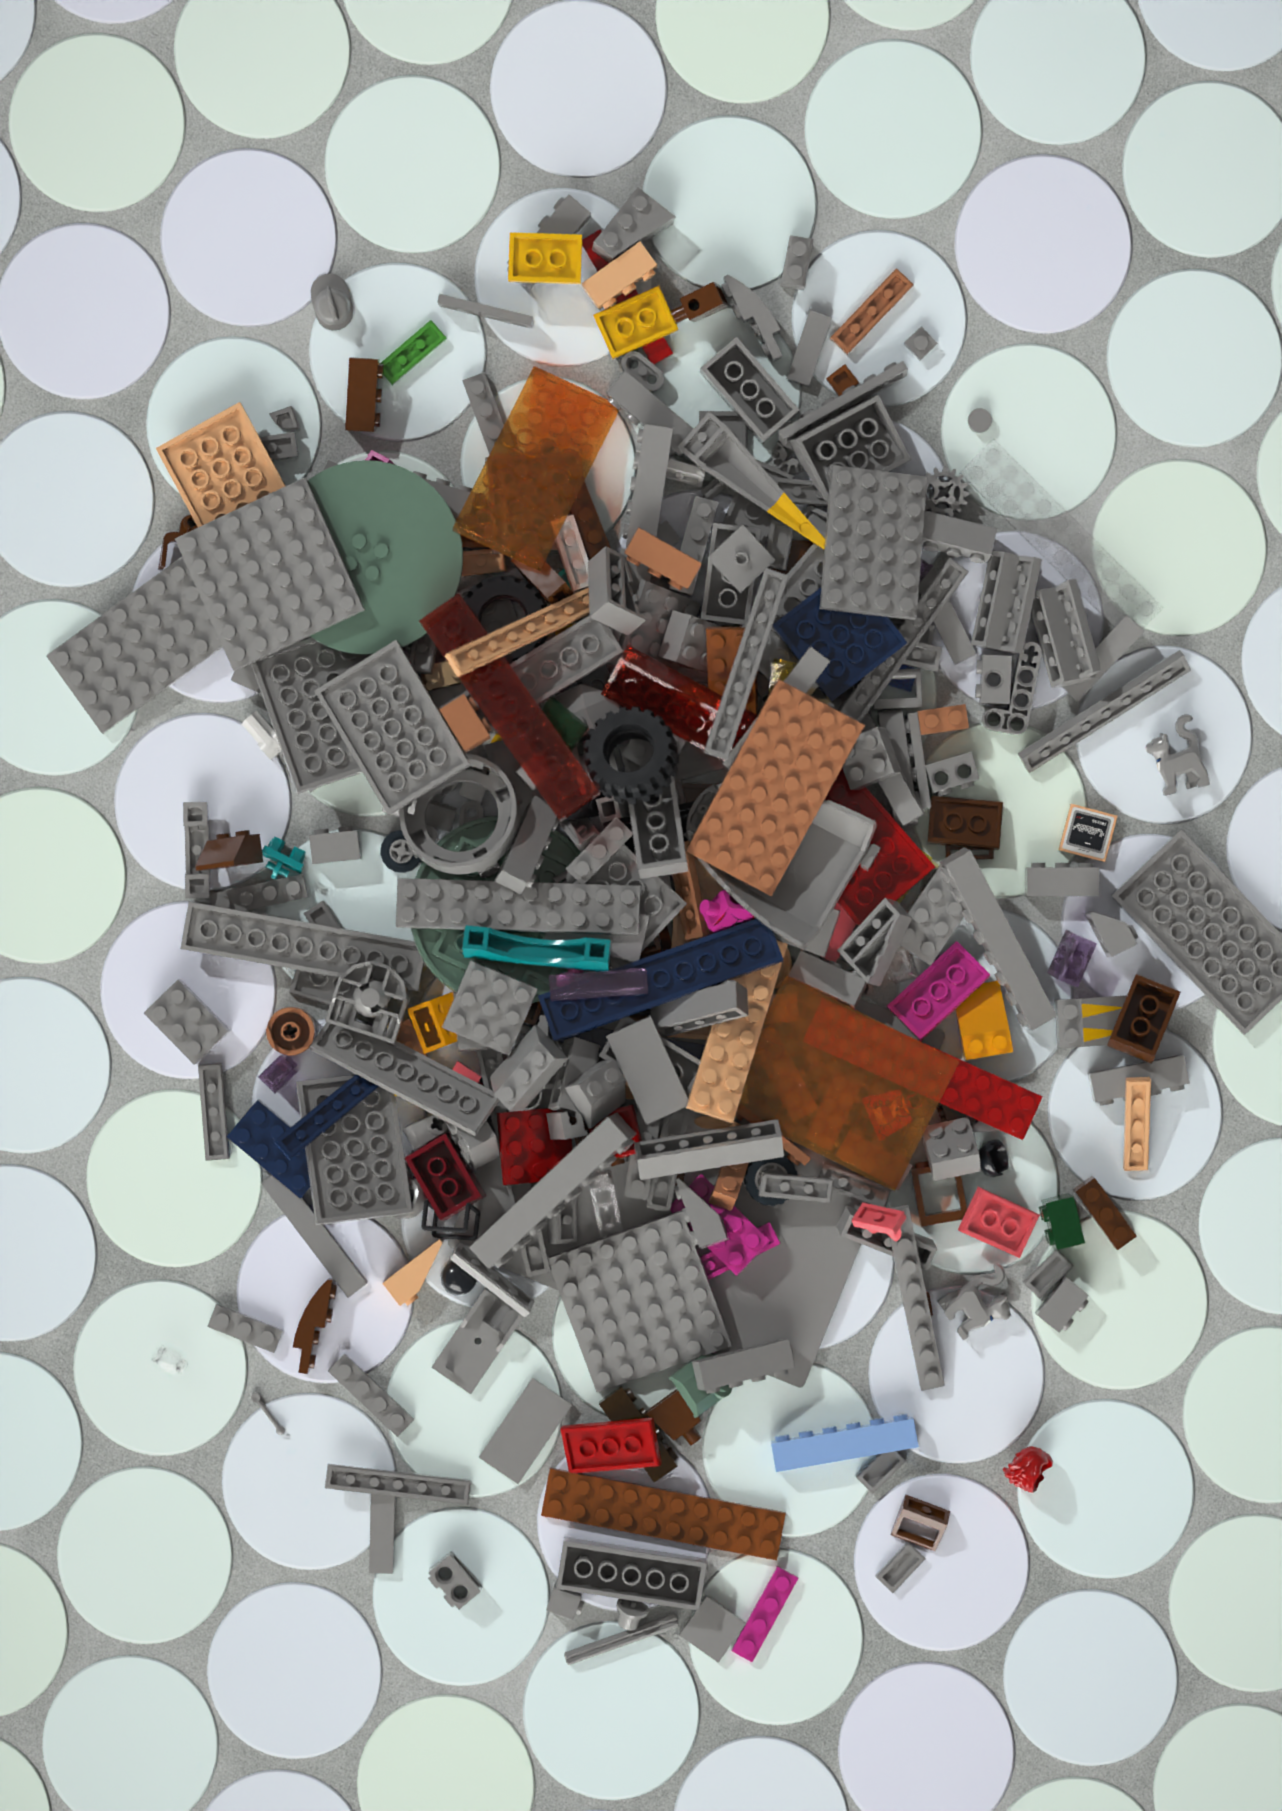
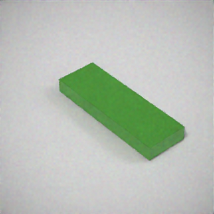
[380,320,447,386]

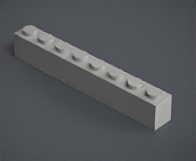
[939,848,1057,1031]

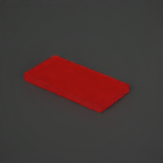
[560,1418,662,1474]

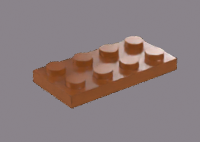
[706,627,758,724]

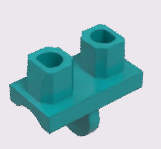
[262,836,306,880]

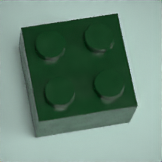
[1038,1193,1085,1250]

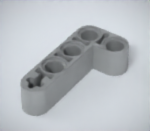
[981,642,1042,735]

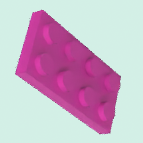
[887,941,990,1041]
[670,1174,770,1276]

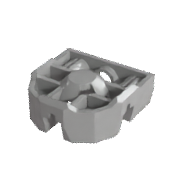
[325,961,409,1044]

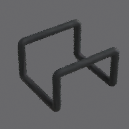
[421,1200,480,1241]

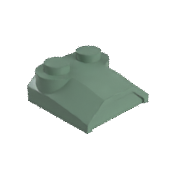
[669,1354,732,1418]

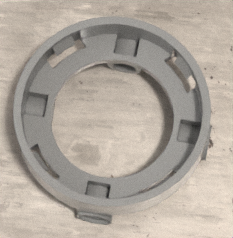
[399,754,523,878]

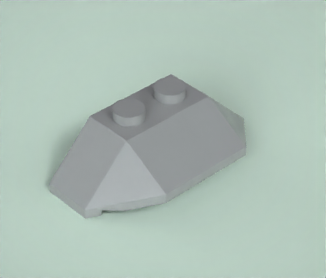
[534,683,621,754]

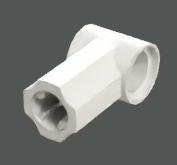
[241,711,281,760]

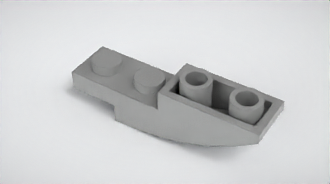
[721,275,782,362]

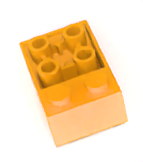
[407,992,457,1054]

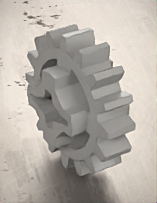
[925,466,970,517]

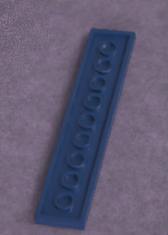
[538,918,783,1042]

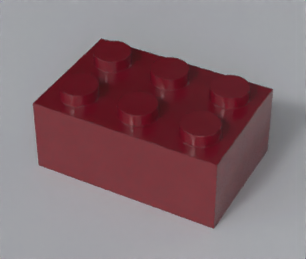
[405,1133,487,1221]

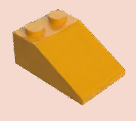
[955,981,1013,1060]

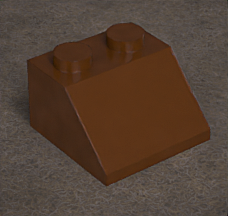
[195,830,263,871]

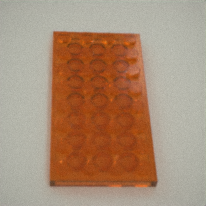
[452,366,620,571]

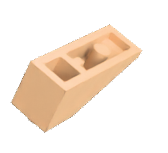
[382,1238,443,1306]

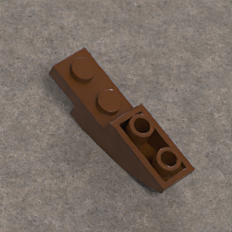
[292,1278,337,1374]

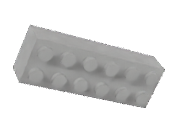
[556,1537,707,1611]

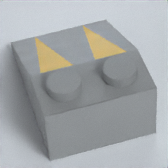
[1054,995,1127,1048]

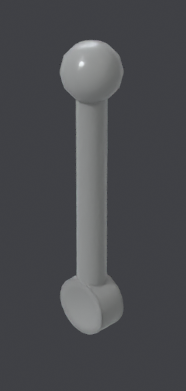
[251,1393,285,1435]

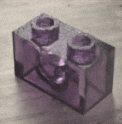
[1047,929,1097,987]

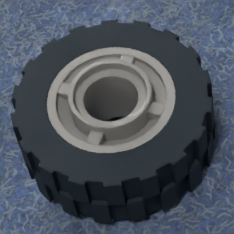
[744,1156,798,1206]

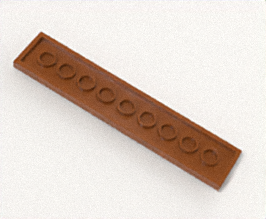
[541,1467,786,1561]

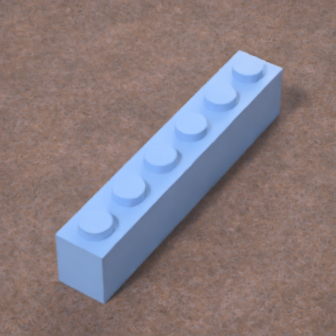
[771,1414,919,1472]

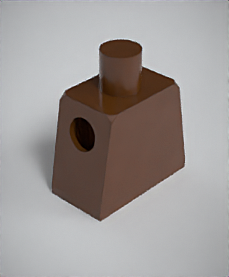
[671,282,729,323]
[646,1389,702,1446]

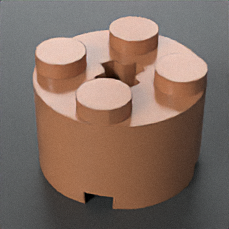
[266,1007,317,1056]

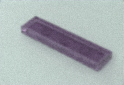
[549,968,648,1001]

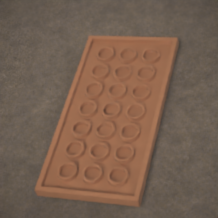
[686,679,865,896]

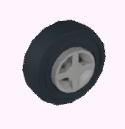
[380,830,421,873]

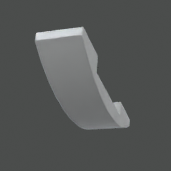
[183,802,210,899]

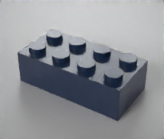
[226,1099,310,1199]

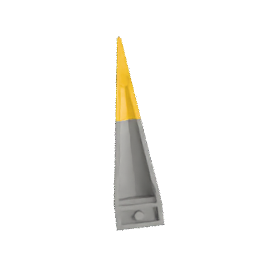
[677,411,825,549]

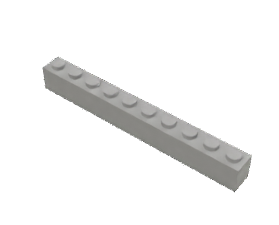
[608,424,673,668]

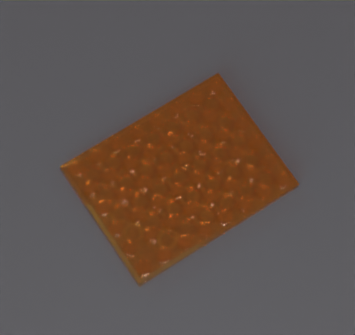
[736,975,959,1191]

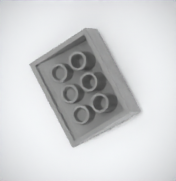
[789,395,911,504]

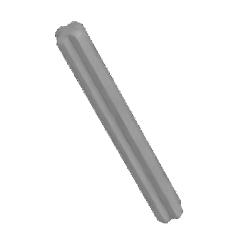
[564,1614,679,1665]

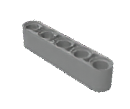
[877,708,918,827]

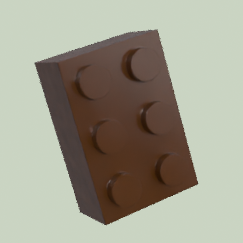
[1107,974,1181,1064]

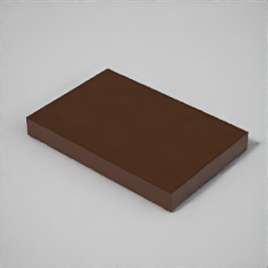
[927,795,1003,851]

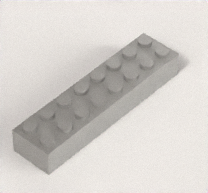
[469,1113,637,1269]

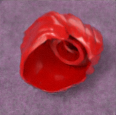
[1003,1446,1053,1493]

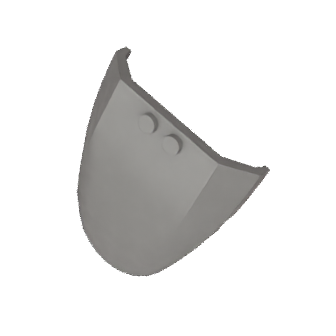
[686,784,877,950]

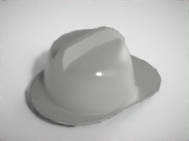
[310,274,353,331]

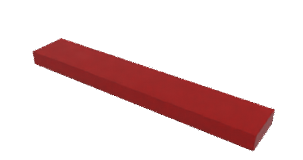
[582,229,673,365]

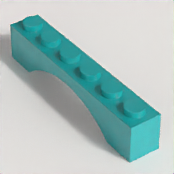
[462,925,611,973]

